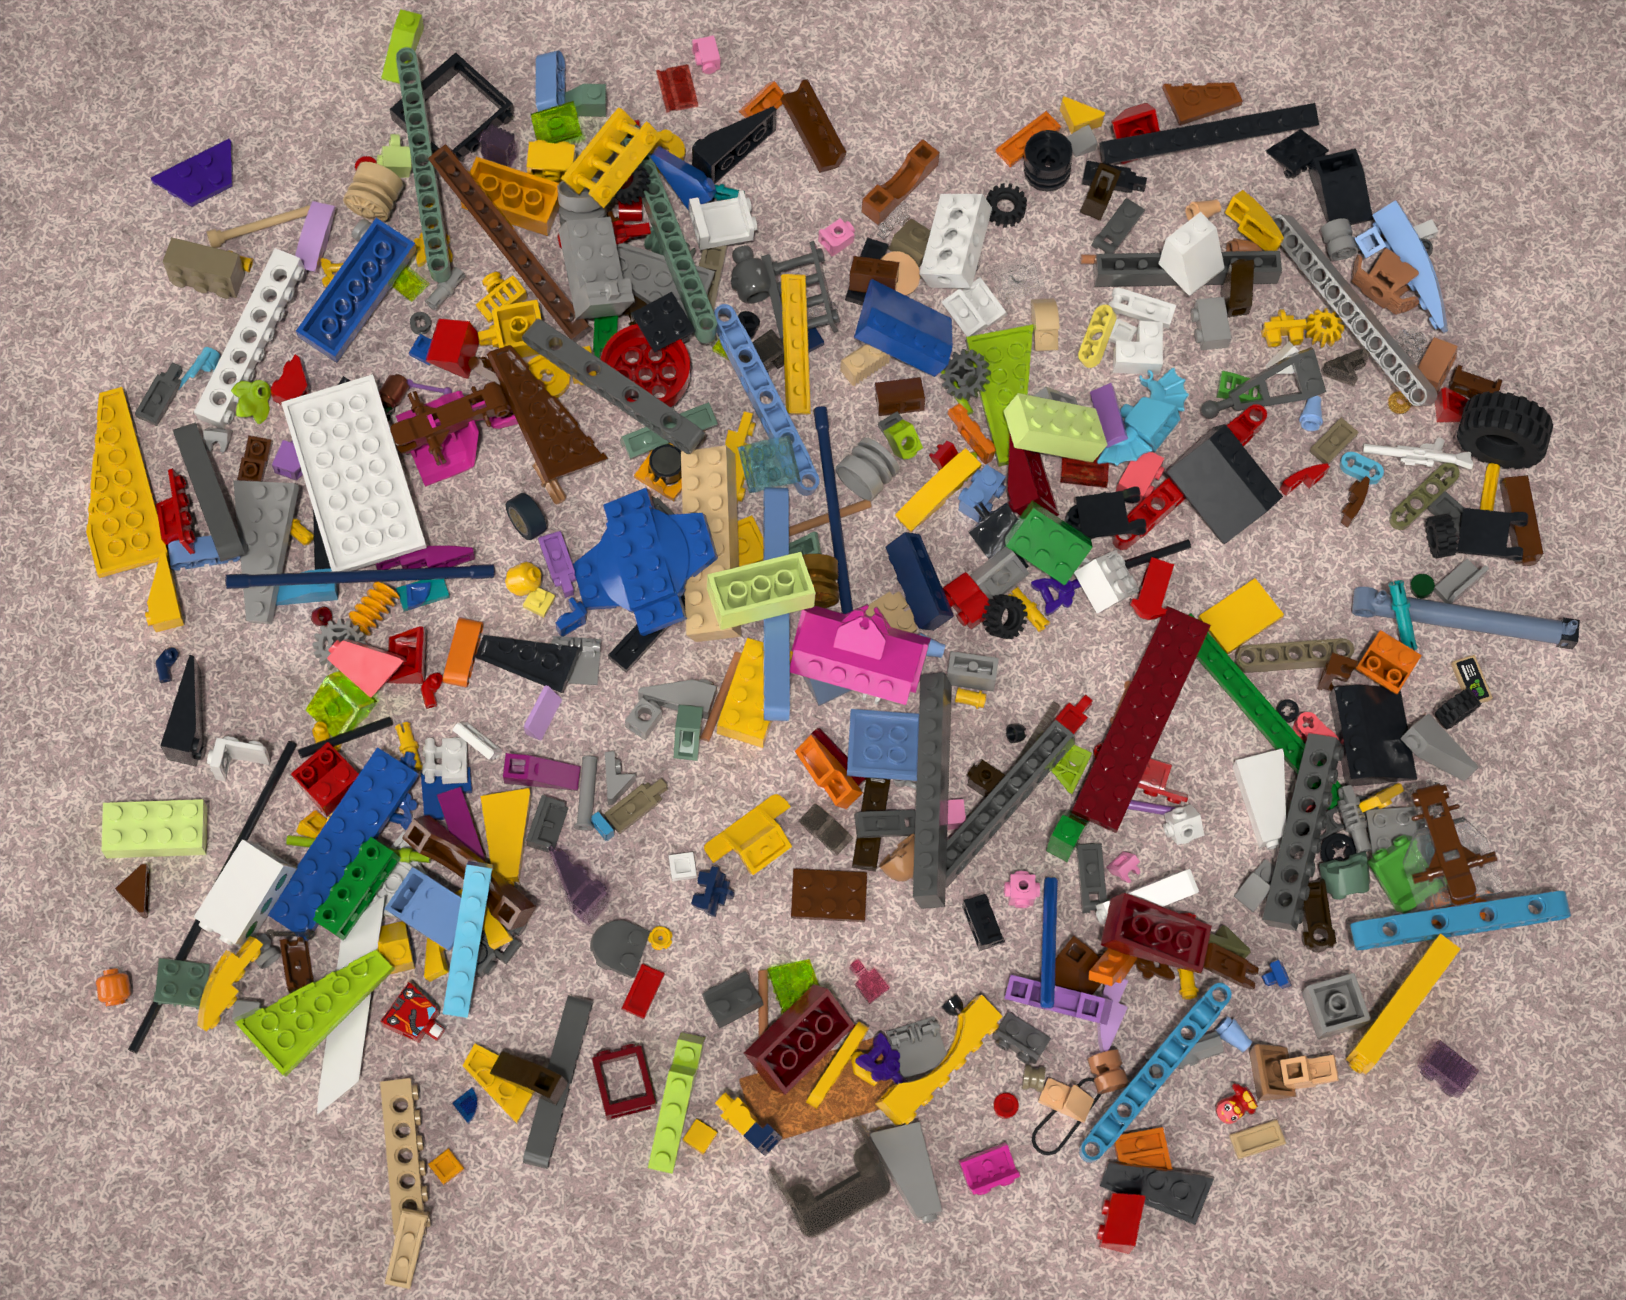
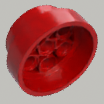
[600,324,690,407]

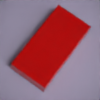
[621,964,665,1019]

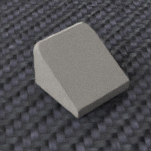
[1067,125,1097,157]
[232,1000,262,1022]

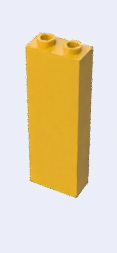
[1346,933,1461,1075]

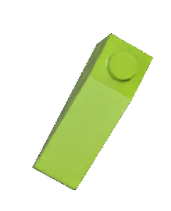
[381,9,424,84]

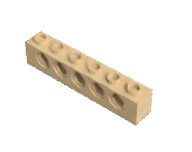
[380,1078,431,1236]

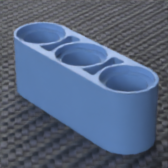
[535,50,565,115]
[168,535,240,571]

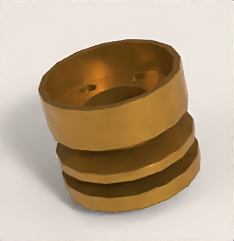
[802,554,839,608]

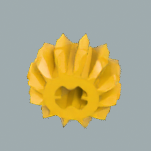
[1305,307,1344,348]

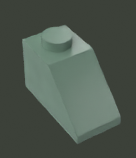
[561,84,607,117]
[673,705,703,761]

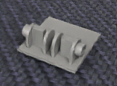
[551,636,601,685]
[1365,807,1421,854]
[886,1017,947,1078]

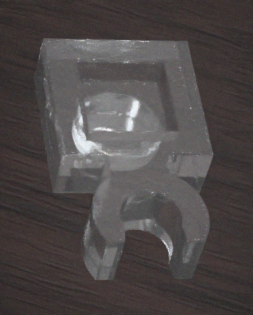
[877,200,911,240]

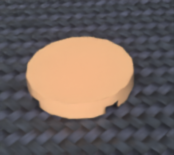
[880,251,920,296]

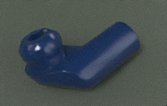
[155,647,179,683]

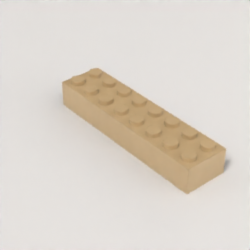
[681,445,741,642]

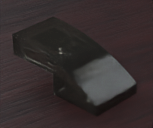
[798,804,853,856]

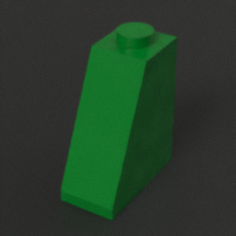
[1046,809,1090,862]

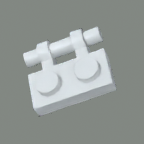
[422,737,467,784]

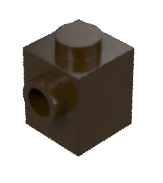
[967,760,1006,798]

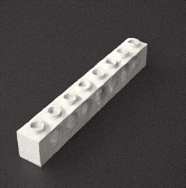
[194,248,305,429]

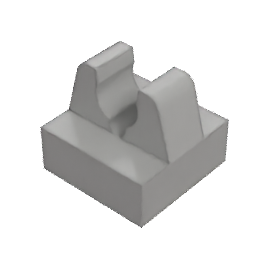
[203,427,232,452]

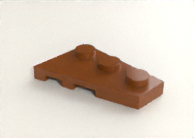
[1162,82,1243,126]

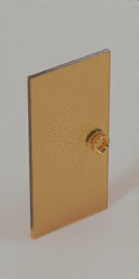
[739,1038,894,1140]

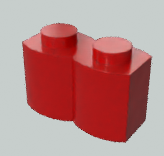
[943,572,990,629]

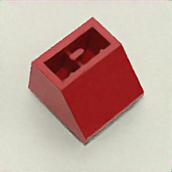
[291,742,359,817]

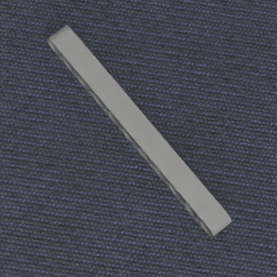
[1271,214,1437,406]

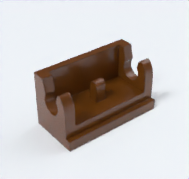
[849,256,900,292]
[1449,364,1503,398]
[875,377,925,417]
[1317,652,1358,691]
[280,937,314,993]

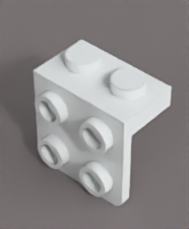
[207,736,270,781]

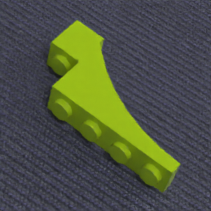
[648,1032,705,1174]

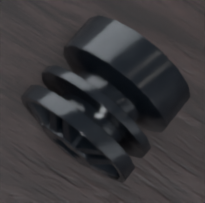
[1024,130,1073,192]

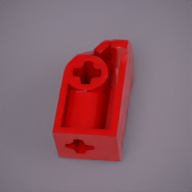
[1130,557,1175,621]

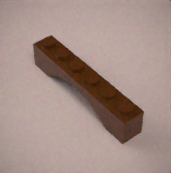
[402,815,537,930]

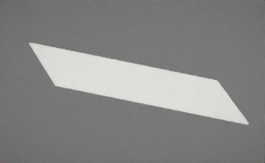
[317,896,385,1115]

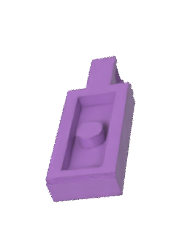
[538,531,576,598]

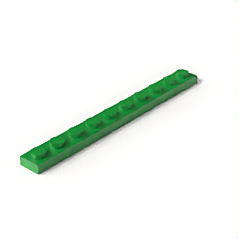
[1189,613,1343,810]

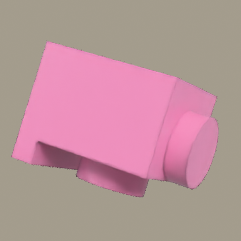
[692,36,720,74]
[818,218,855,257]

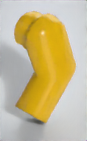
[312,721,342,753]

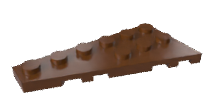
[487,345,609,483]

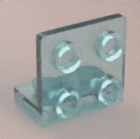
[738,436,801,493]

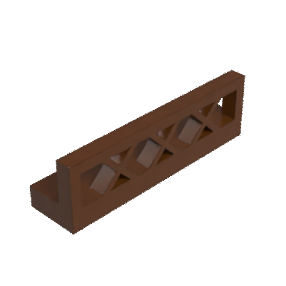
[780,79,847,173]

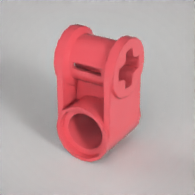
[1293,712,1339,744]

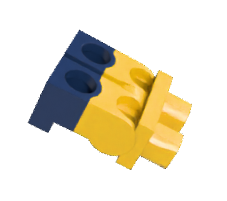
[715,1092,782,1157]

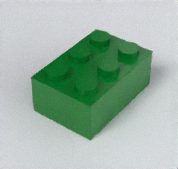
[1005,500,1093,585]

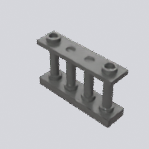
[761,241,840,343]

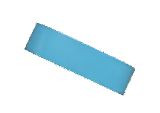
[1339,452,1384,485]

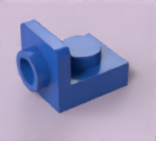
[555,597,587,637]

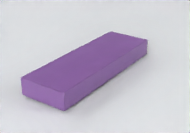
[1090,383,1128,448]

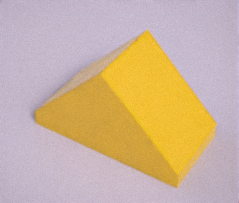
[1060,96,1106,134]

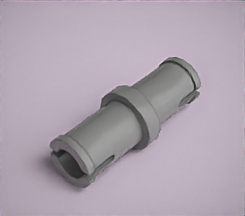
[425,267,466,311]

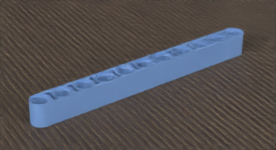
[763,487,790,721]

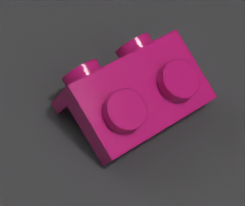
[959,1142,1020,1195]

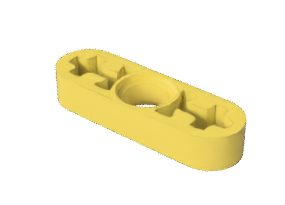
[1078,305,1117,368]

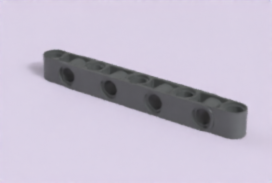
[522,319,705,454]

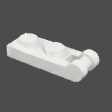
[1108,288,1176,329]

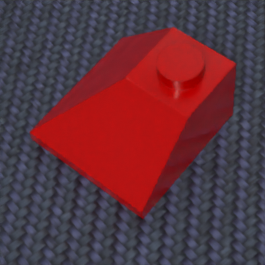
[1112,102,1160,164]

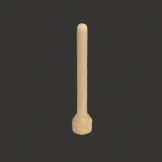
[206,205,311,248]

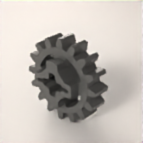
[940,349,991,401]

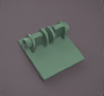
[153,958,210,1010]

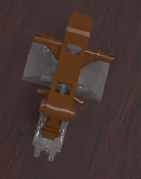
[1403,778,1504,912]

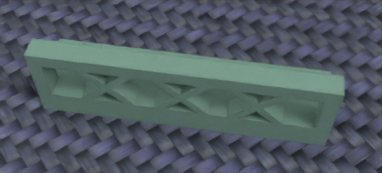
[620,402,718,459]

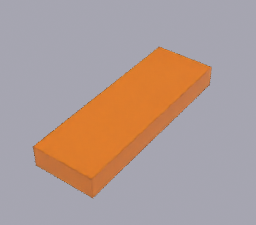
[995,111,1061,167]

